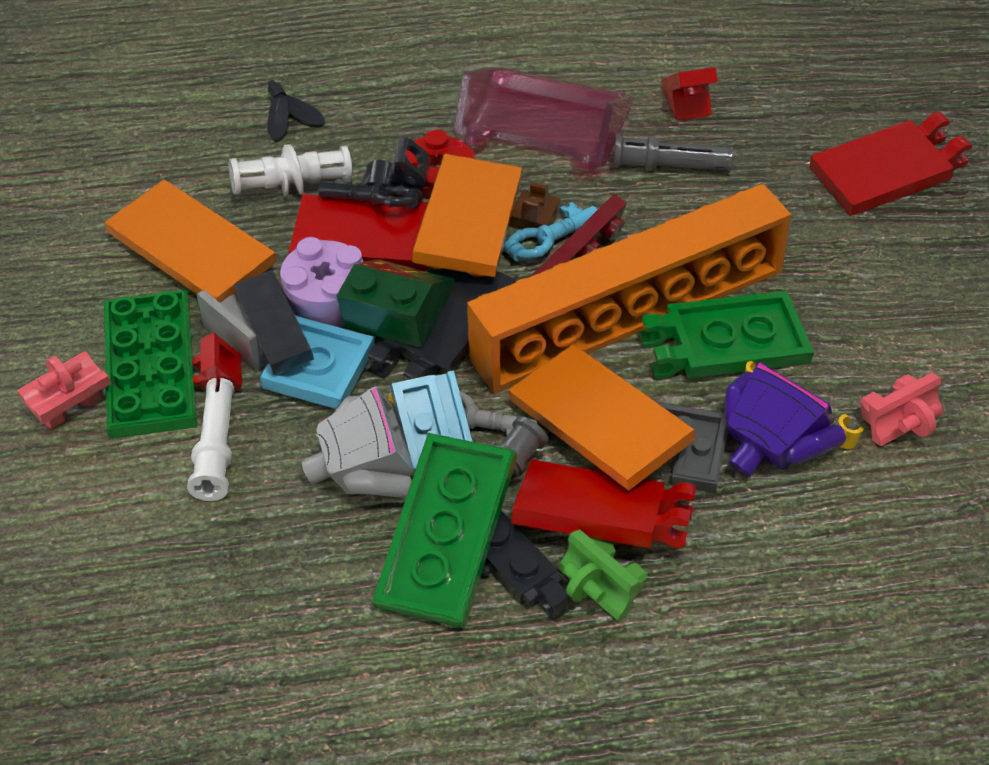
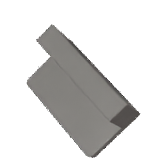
[196,290,268,372]

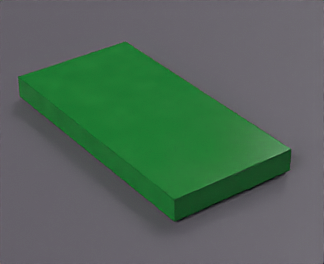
[372,433,517,628]

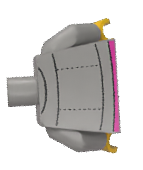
[302,386,415,498]

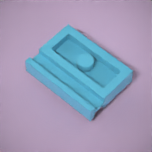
[390,370,473,470]

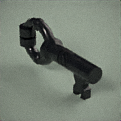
[318,179,423,208]

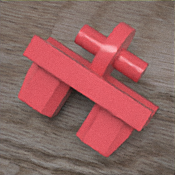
[17,351,111,429]
[860,372,943,446]

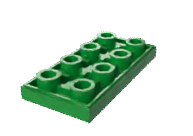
[104,290,198,439]

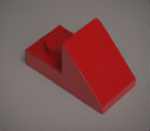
[661,67,718,120]

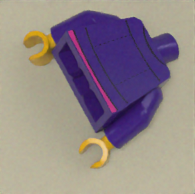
[724,361,864,477]

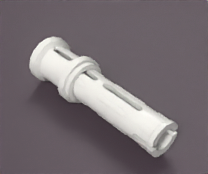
[187,378,234,501]

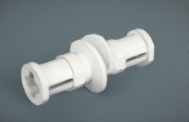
[229,144,352,196]

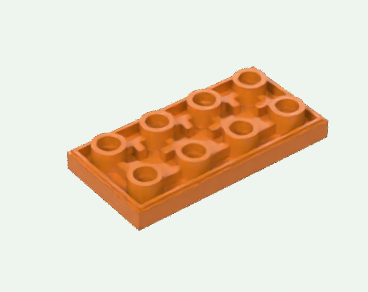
[412,154,522,277]
[104,179,277,303]
[508,344,695,490]

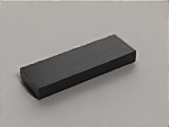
[233,270,314,375]

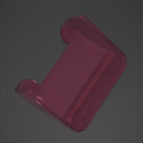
[453,67,634,170]

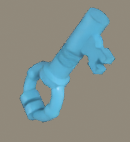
[504,202,597,262]

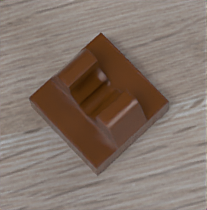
[510,182,560,230]

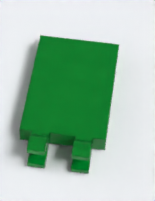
[639,290,814,380]

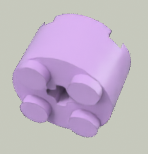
[280,237,363,328]

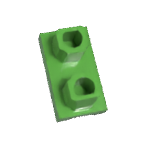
[558,529,648,621]

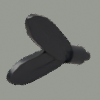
[267,79,325,142]

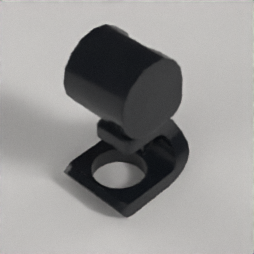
[362,137,431,197]

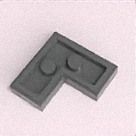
[655,401,729,494]

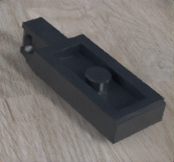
[484,511,570,621]

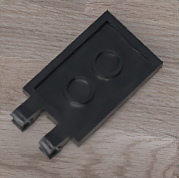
[368,268,516,379]

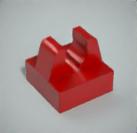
[192,333,242,391]

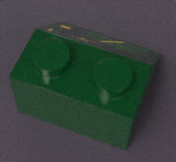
[336,259,455,348]

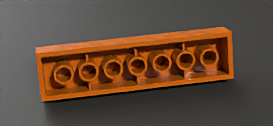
[467,183,791,394]

